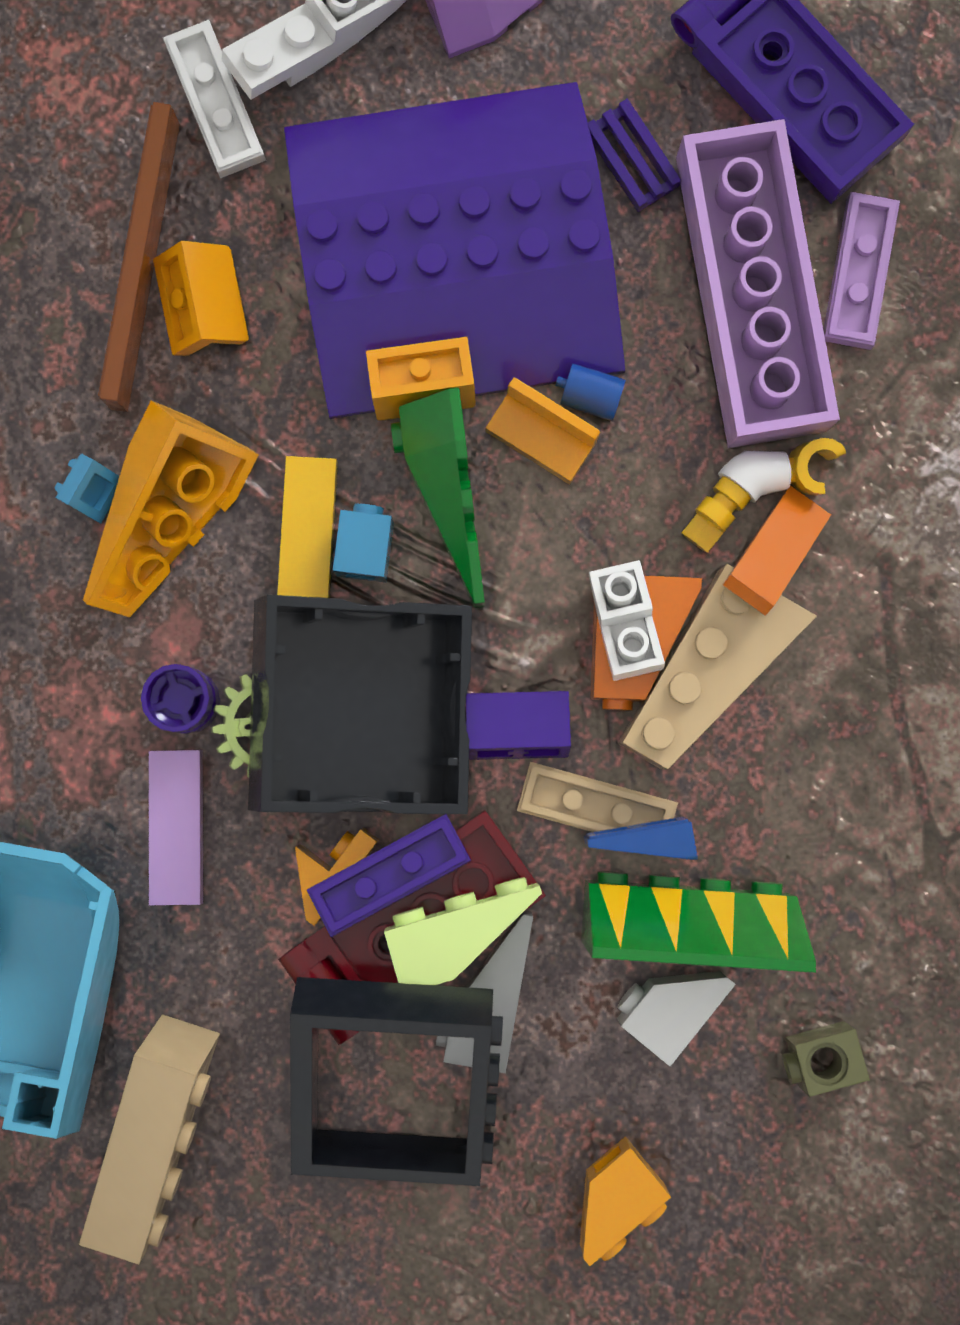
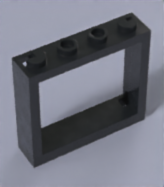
[290,977,503,1186]

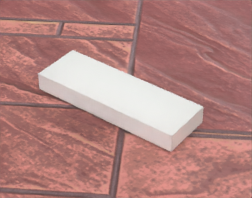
[163,20,266,179]

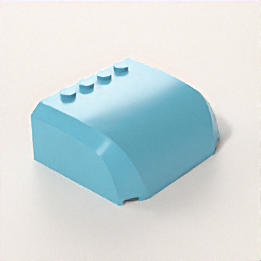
[0,842,119,1139]

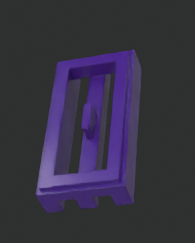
[588,98,682,212]

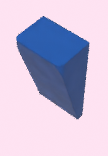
[584,817,698,860]

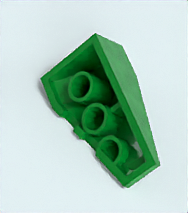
[391,388,485,609]

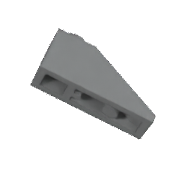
[435,911,533,1074]

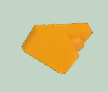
[295,828,380,926]

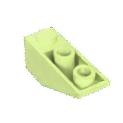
[384,877,542,985]

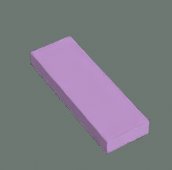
[823,192,900,350]
[149,750,203,905]

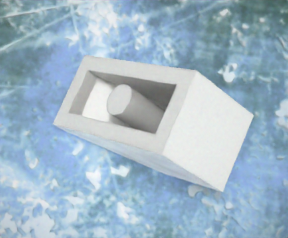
[617,971,736,1066]

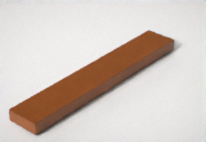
[98,102,180,412]

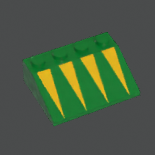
[581,871,816,973]

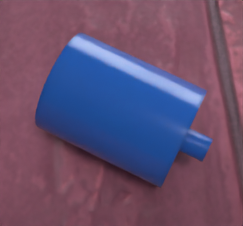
[555,364,626,421]

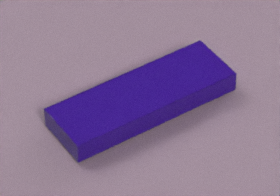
[307,814,472,937]

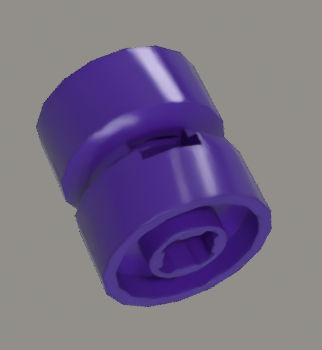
[141,664,220,734]

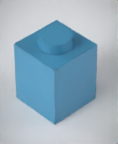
[333,504,394,583]

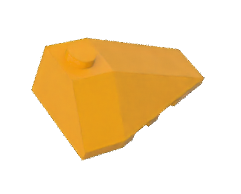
[83,400,259,618]

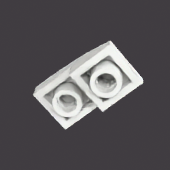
[589,560,665,681]

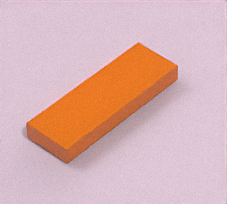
[723,485,831,616]

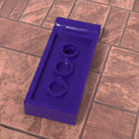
[671,0,914,204]

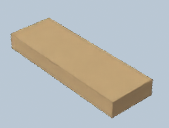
[516,762,678,832]

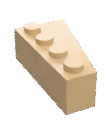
[617,564,817,769]
[79,1014,220,1265]

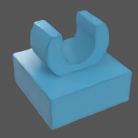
[54,454,120,524]

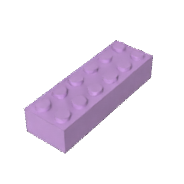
[676,119,840,448]

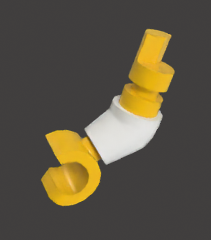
[681,438,846,553]

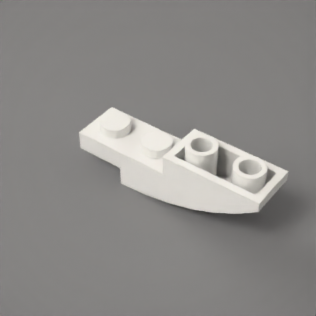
[222,0,407,100]

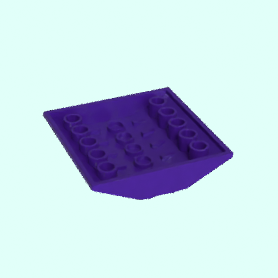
[284,82,626,419]

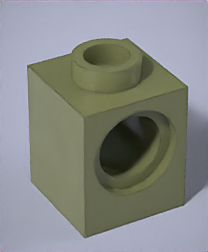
[782,1021,870,1097]

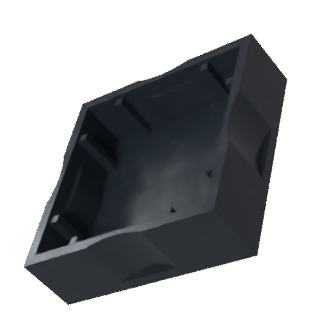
[248,595,472,814]

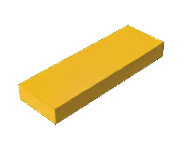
[277,456,338,598]

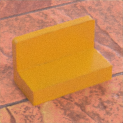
[153,241,249,356]
[366,337,476,421]
[485,377,600,485]

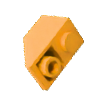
[580,1136,671,1266]

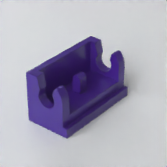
[466,691,571,760]

